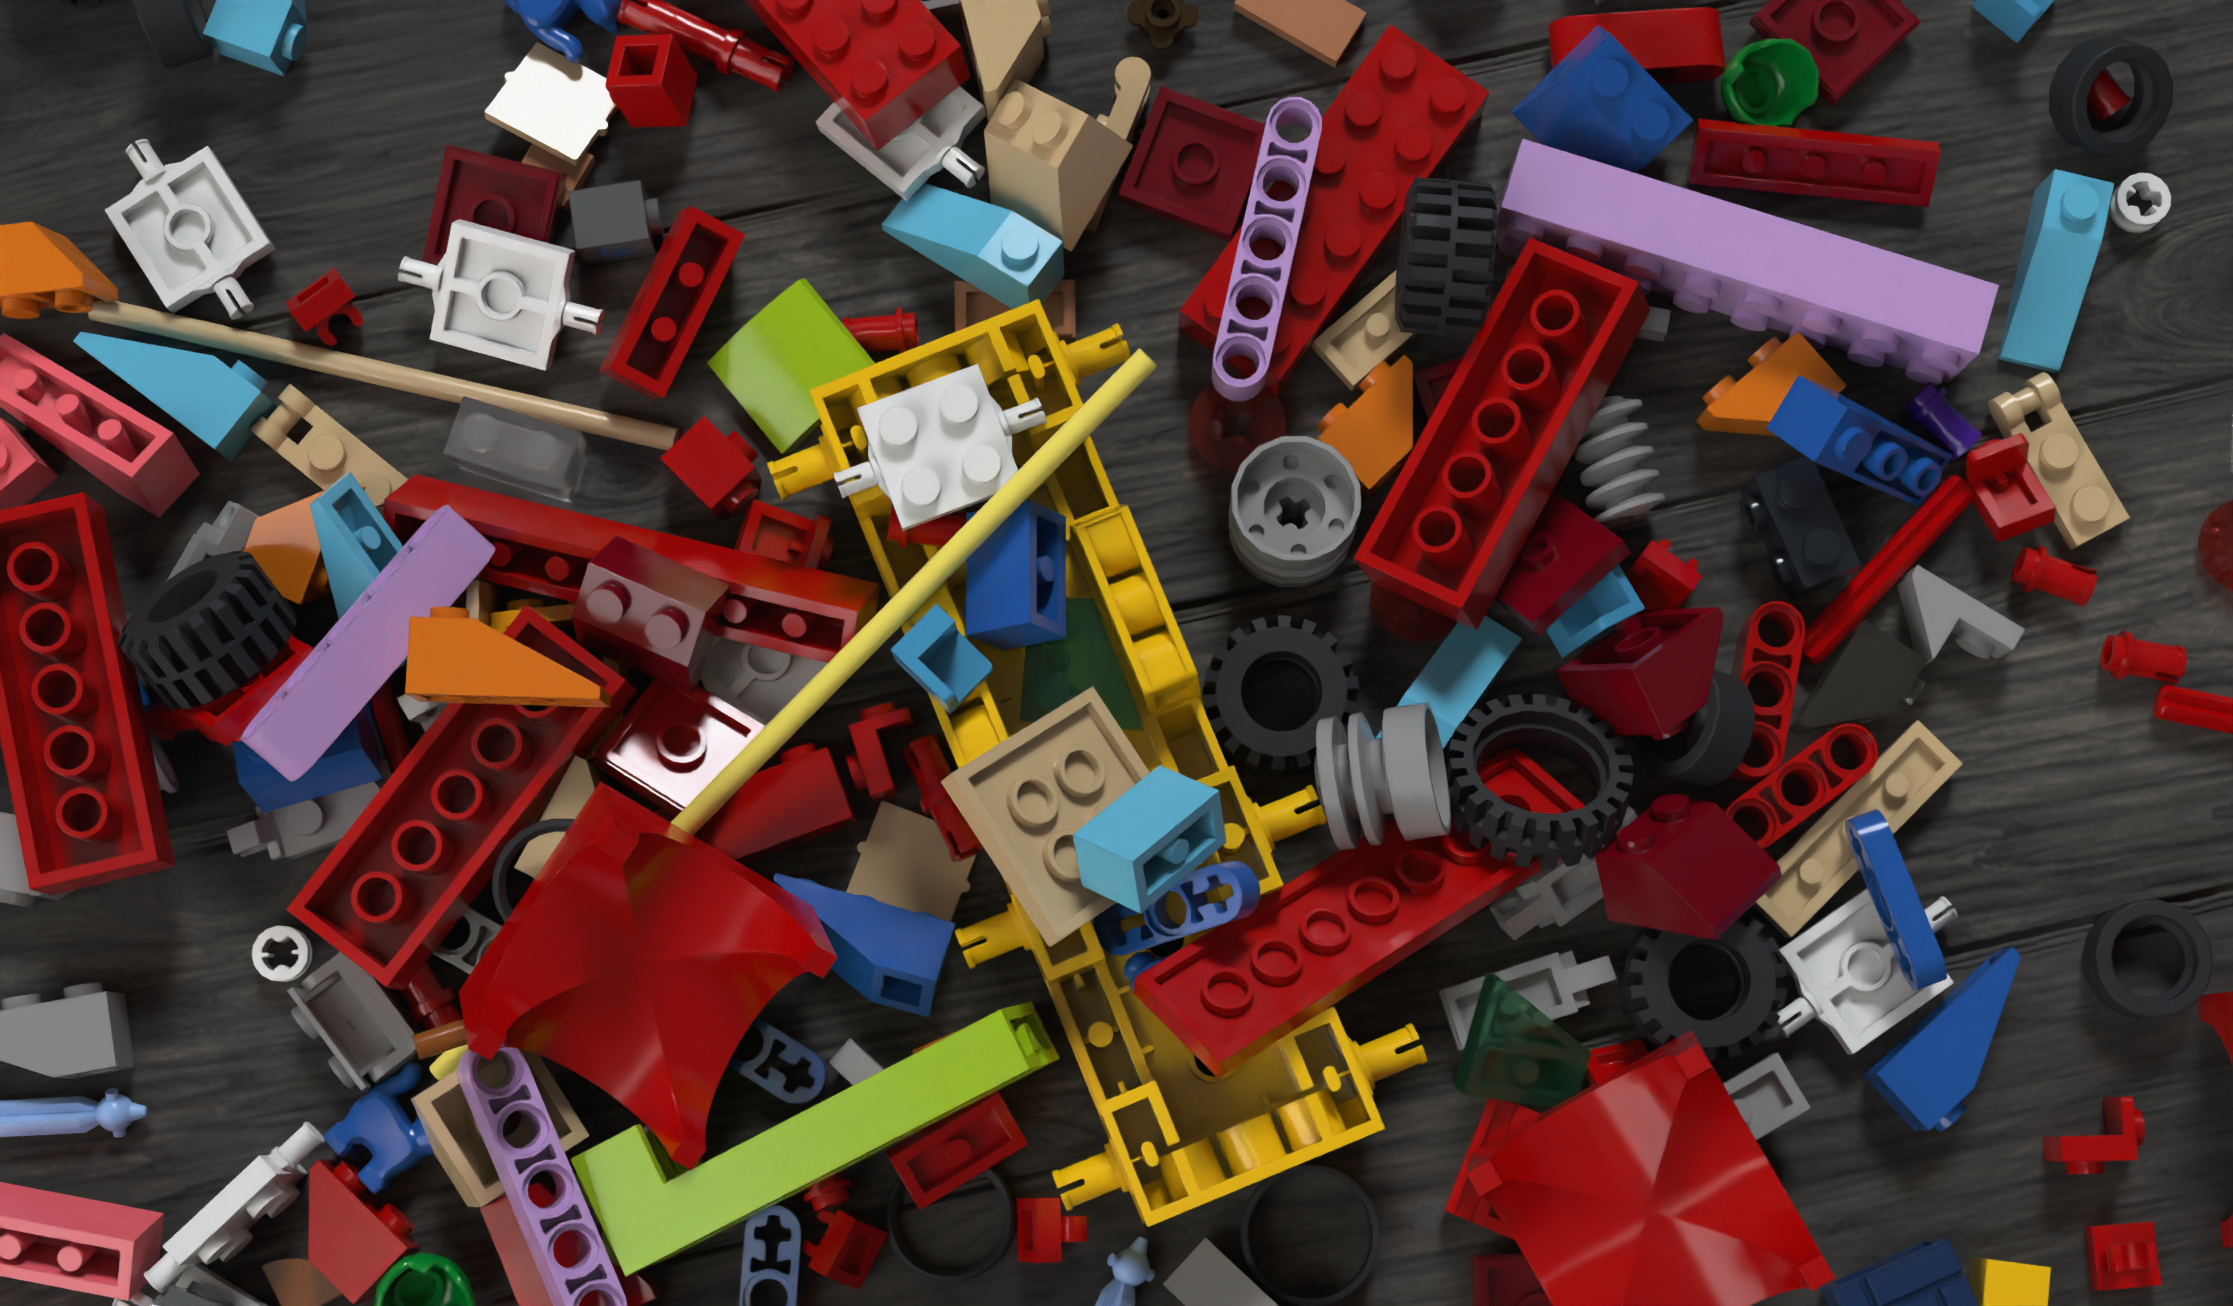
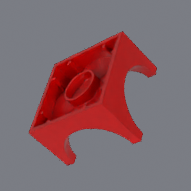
[459,781,838,1170]
[1467,1030,1835,1306]

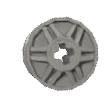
[1228,436,1361,587]
[1315,702,1451,851]

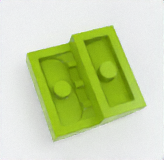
[707,278,875,454]

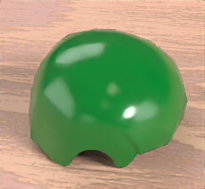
[1720,39,1819,127]
[374,1252,476,1306]

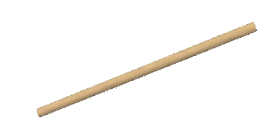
[88,301,679,451]

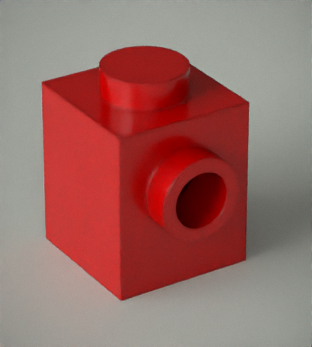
[605,34,698,128]
[660,416,762,521]

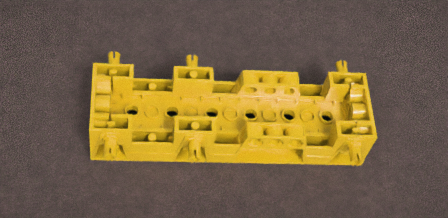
[767,299,1427,1227]

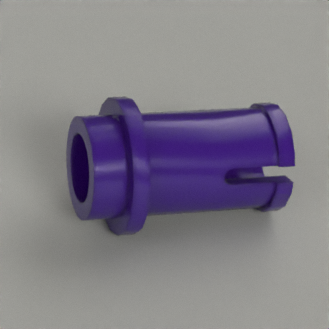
[1903,382,1982,461]

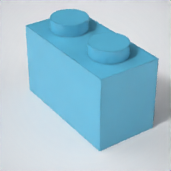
[1073,765,1227,913]

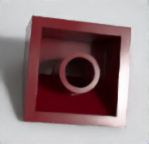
[572,535,731,695]
[1556,607,1724,740]
[1595,794,1782,940]

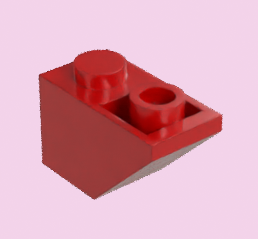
[308,1159,421,1305]

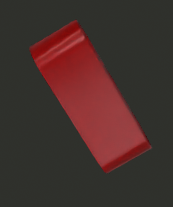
[1548,7,1725,85]
[1729,601,1805,783]
[1722,723,1878,849]

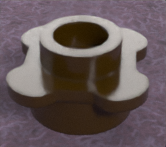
[1127,0,1199,50]

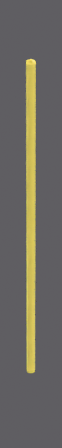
[429,348,1158,1080]

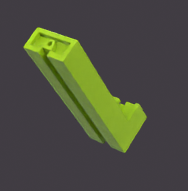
[570,1001,1060,1277]

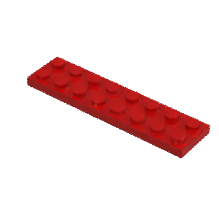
[1134,748,1585,1079]

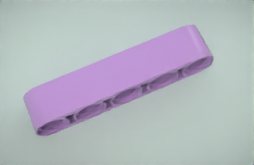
[1211,97,1322,401]
[241,504,495,782]
[457,1047,627,1306]

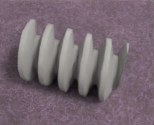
[1574,396,1666,529]

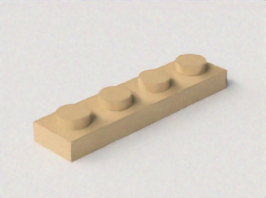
[1753,720,1963,939]

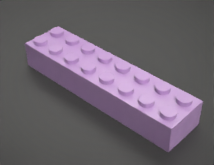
[1496,139,1999,385]

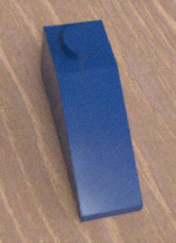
[1863,947,2021,1132]

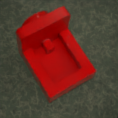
[1965,433,2056,542]
[734,499,834,570]
[846,702,915,802]
[2043,1096,2145,1174]

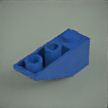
[1766,375,1953,507]
[773,873,956,1018]

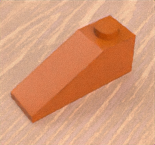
[405,607,611,707]

